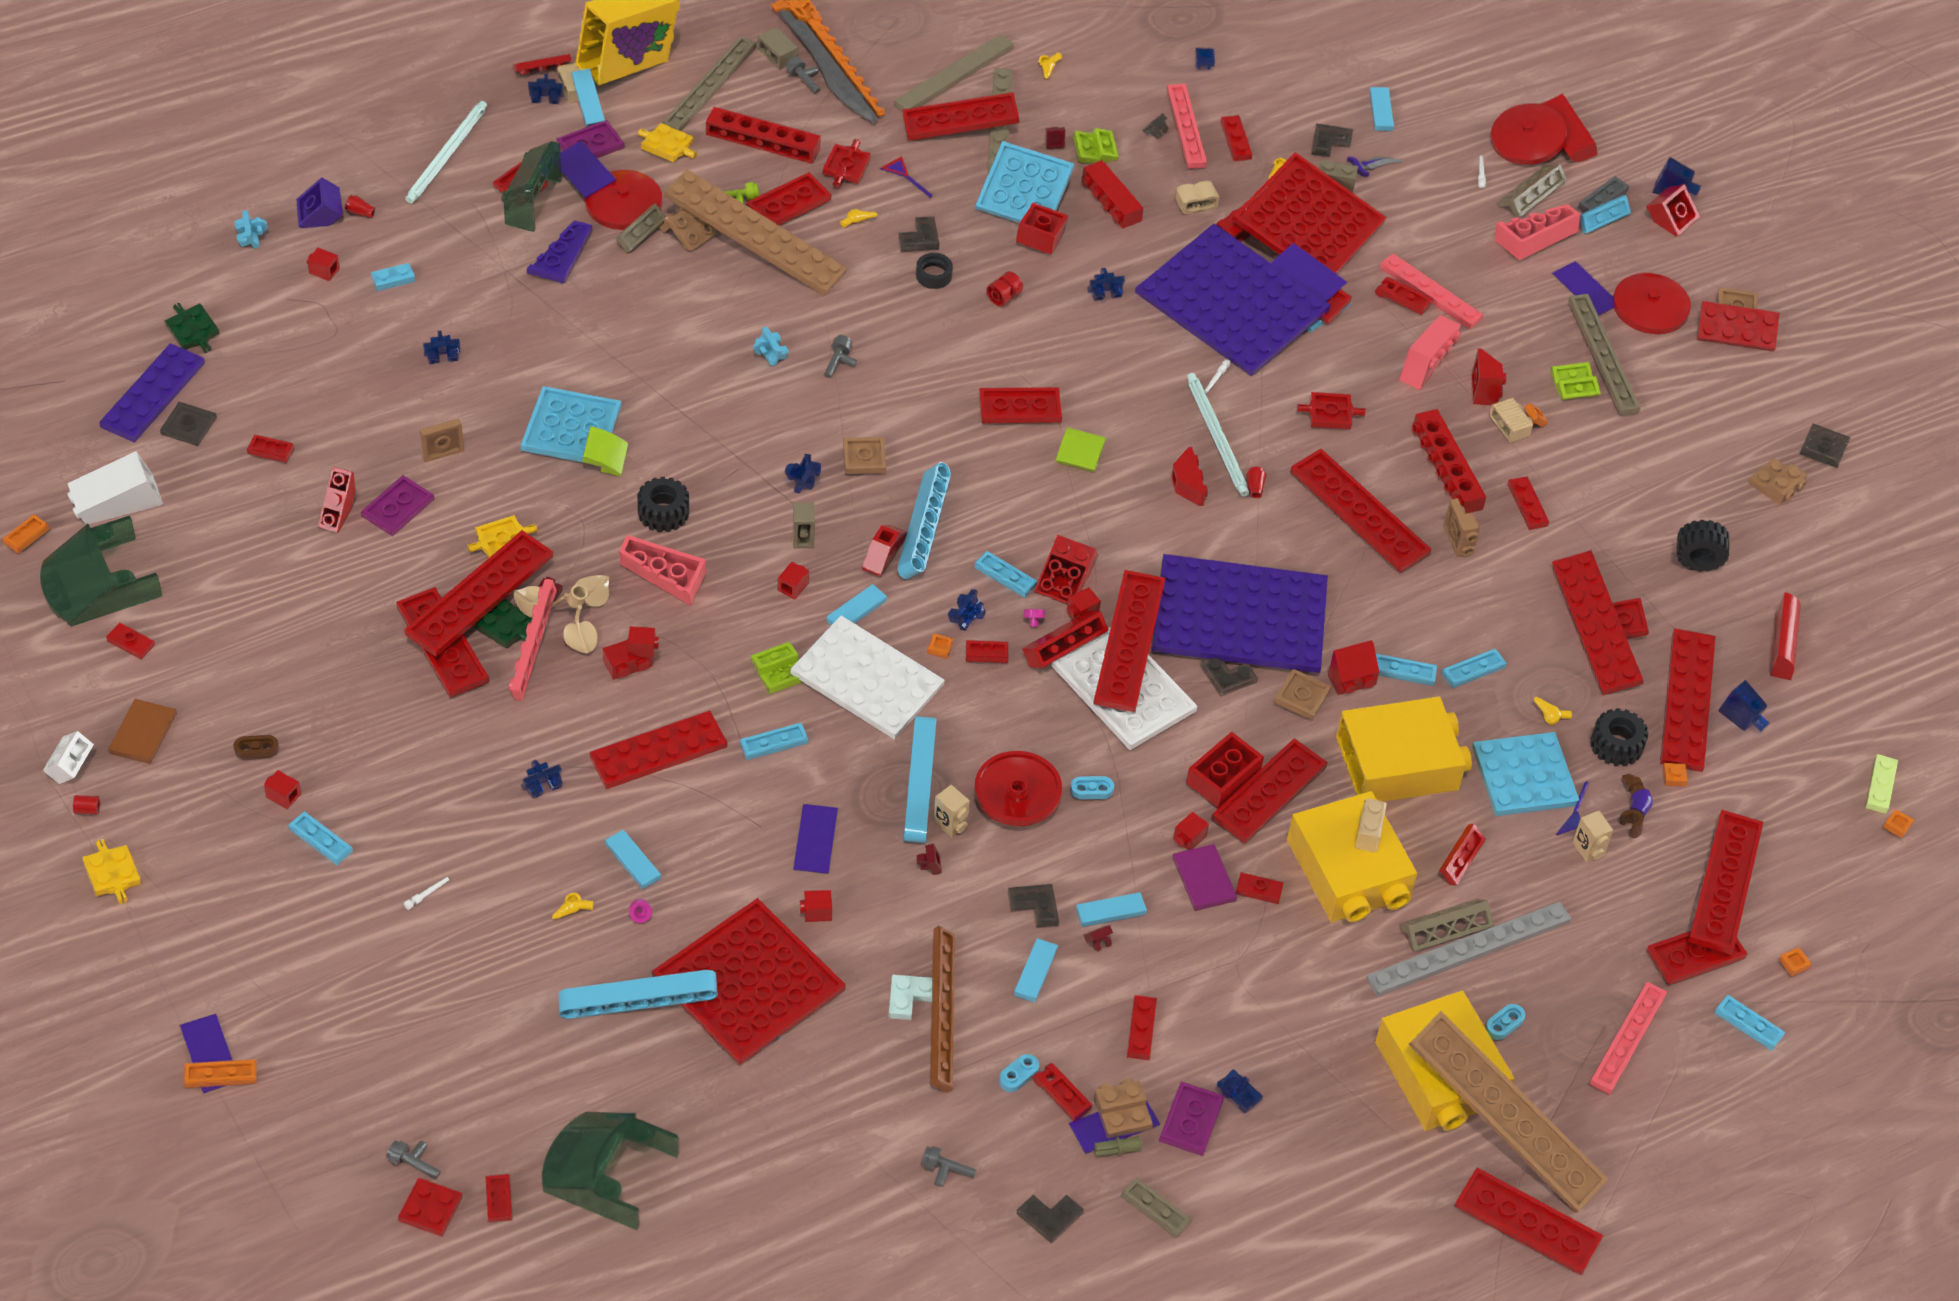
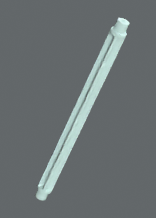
[405,101,487,204]
[1187,373,1249,497]

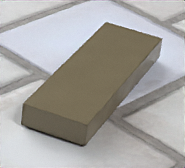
[615,204,666,253]
[1121,1177,1192,1239]

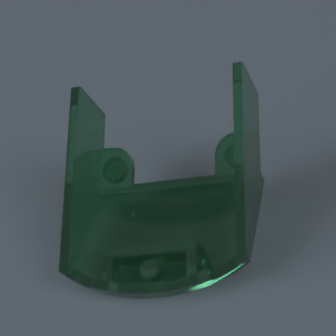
[40,516,162,627]
[542,1112,679,1230]

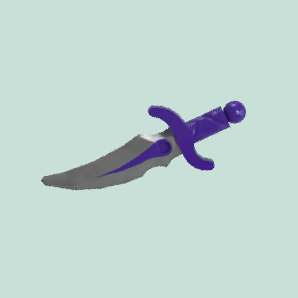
[1347,157,1402,177]

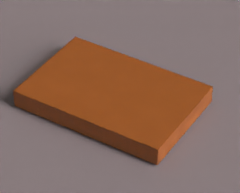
[108,699,177,764]

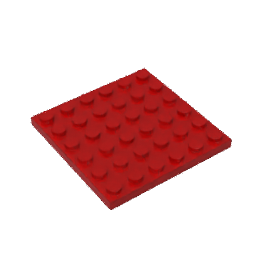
[1232,152,1387,274]
[652,898,846,1065]

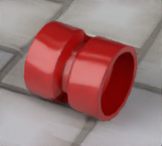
[986,271,1023,307]

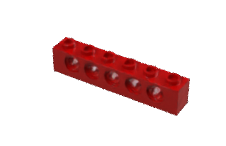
[706,107,821,164]
[1412,409,1486,514]

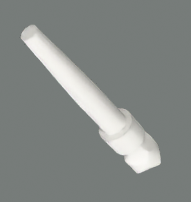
[1478,156,1486,188]
[1204,359,1231,394]
[404,877,449,910]

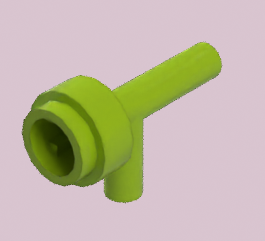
[724,182,760,203]

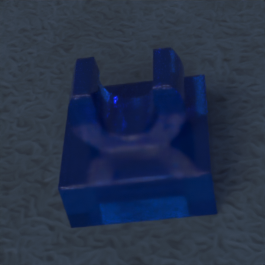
[1195,48,1215,69]

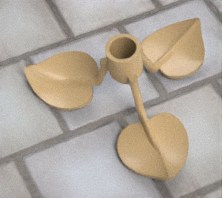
[514,575,609,654]

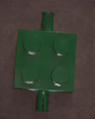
[164,303,220,353]
[474,599,532,648]

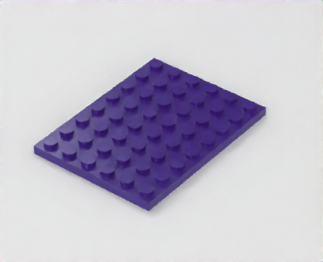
[1135,223,1330,376]
[1152,554,1328,673]

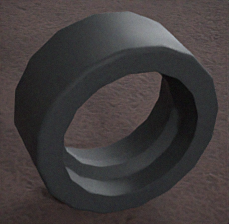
[916,252,953,289]

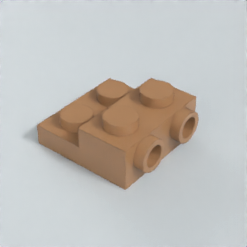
[1748,457,1808,505]
[1444,498,1480,557]
[1094,1079,1153,1138]

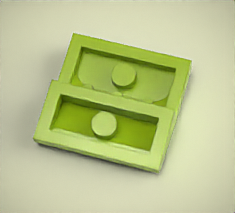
[1072,128,1119,163]
[1550,362,1601,400]
[582,426,628,477]
[1056,427,1106,473]
[751,642,802,694]

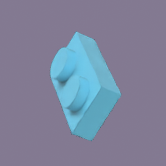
[371,263,415,291]

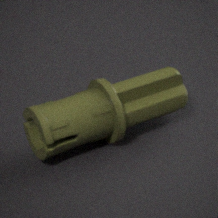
[1094,1136,1142,1157]

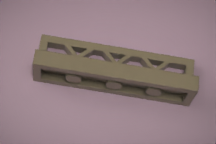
[1498,164,1567,217]
[1399,898,1494,951]

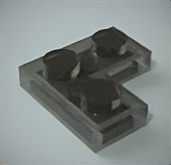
[1311,123,1353,157]
[898,216,940,252]
[1200,658,1258,697]
[1008,884,1059,928]
[1017,1194,1084,1244]

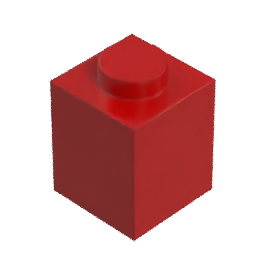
[307,247,340,281]
[778,562,809,600]
[1067,587,1101,619]
[627,626,659,658]
[264,770,301,809]
[1173,811,1209,850]
[800,890,833,922]

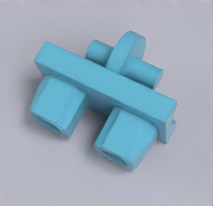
[234,210,268,249]
[753,327,789,366]

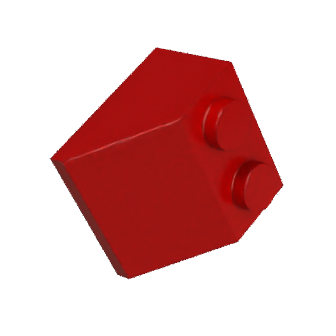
[1646,184,1700,236]
[1016,203,1068,254]
[1471,348,1507,406]
[1328,640,1379,695]

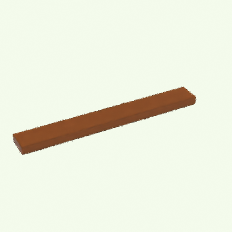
[930,925,955,1093]

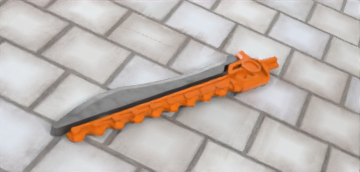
[771,0,885,126]

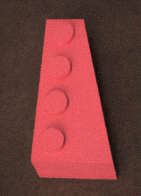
[1495,204,1580,260]
[1399,315,1461,390]
[619,535,706,606]

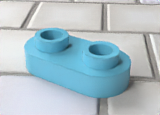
[1070,776,1114,799]
[1485,1004,1525,1040]
[999,1054,1039,1092]

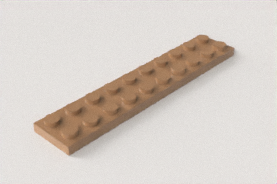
[664,169,847,296]
[1409,1011,1608,1213]

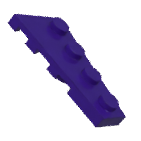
[527,220,592,283]

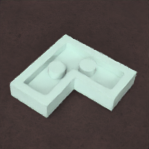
[889,975,933,1020]

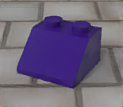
[296,177,342,228]

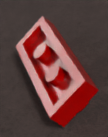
[512,54,571,75]
[1220,115,1253,161]
[1507,476,1549,530]
[1439,824,1486,886]
[1127,995,1157,1061]

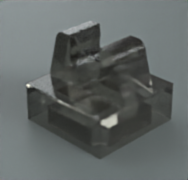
[1143,113,1169,139]

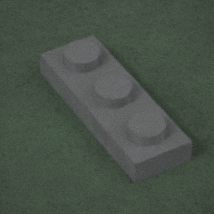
[1578,176,1629,212]

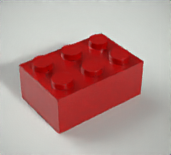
[1186,731,1264,808]

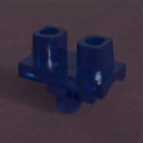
[528,73,564,104]
[1087,268,1125,301]
[423,330,460,364]
[785,453,821,493]
[948,589,986,631]
[521,759,563,799]
[1217,1069,1263,1113]

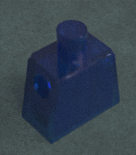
[1652,157,1701,196]
[1718,680,1770,732]

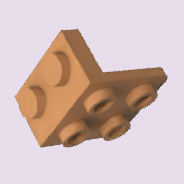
[659,207,717,252]

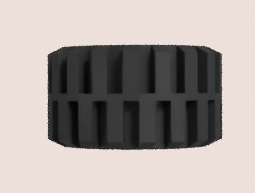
[637,477,689,532]
[1677,520,1730,572]
[1590,708,1649,766]

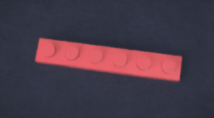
[1167,84,1207,169]
[1380,253,1483,329]
[509,579,556,701]
[1590,982,1667,1095]

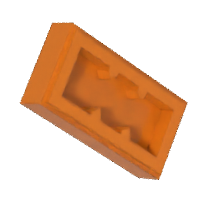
[2,514,50,554]

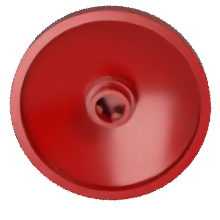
[1491,103,1567,165]
[585,170,662,230]
[1613,273,1691,334]
[974,751,1062,826]

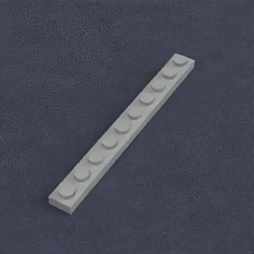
[1366,902,1571,997]

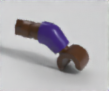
[1620,774,1653,839]

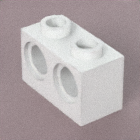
[43,731,94,784]

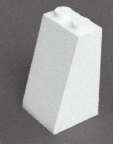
[67,451,163,525]

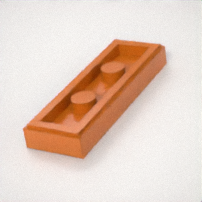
[184,1059,257,1088]

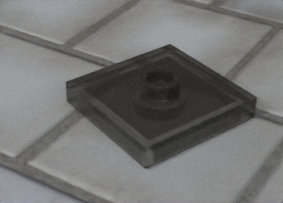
[160,401,217,446]
[1800,423,1851,468]

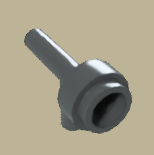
[785,56,820,94]
[824,335,857,378]
[386,1140,441,1179]
[921,1146,976,1187]

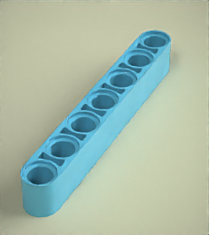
[898,462,951,580]
[904,716,937,843]
[558,970,718,1019]

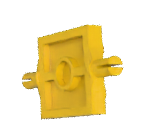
[638,123,697,163]
[467,515,537,558]
[82,839,141,904]

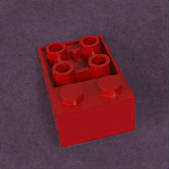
[1034,534,1098,604]

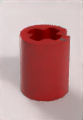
[73,795,100,815]

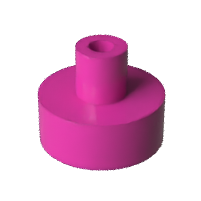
[1024,609,1045,627]
[628,899,652,923]

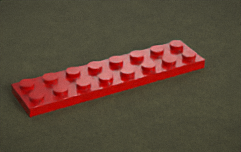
[1290,449,1431,573]
[404,530,553,657]
[1552,550,1644,695]
[1093,570,1165,713]
[1660,628,1716,772]
[1688,809,1764,955]

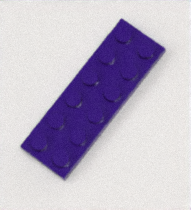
[99,343,205,443]

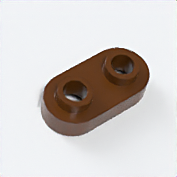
[233,735,279,759]

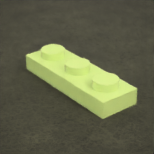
[1865,754,1898,814]

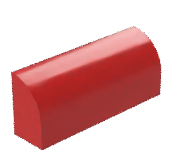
[1541,93,1598,162]
[1770,592,1801,680]

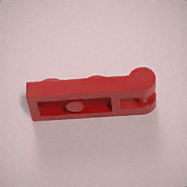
[1375,277,1432,315]
[1032,1063,1093,1122]

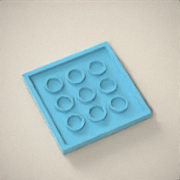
[975,141,1074,223]
[521,386,622,464]
[1472,732,1579,816]

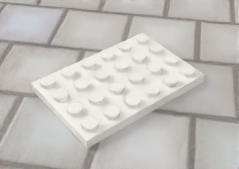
[790,616,945,740]
[1051,627,1198,750]

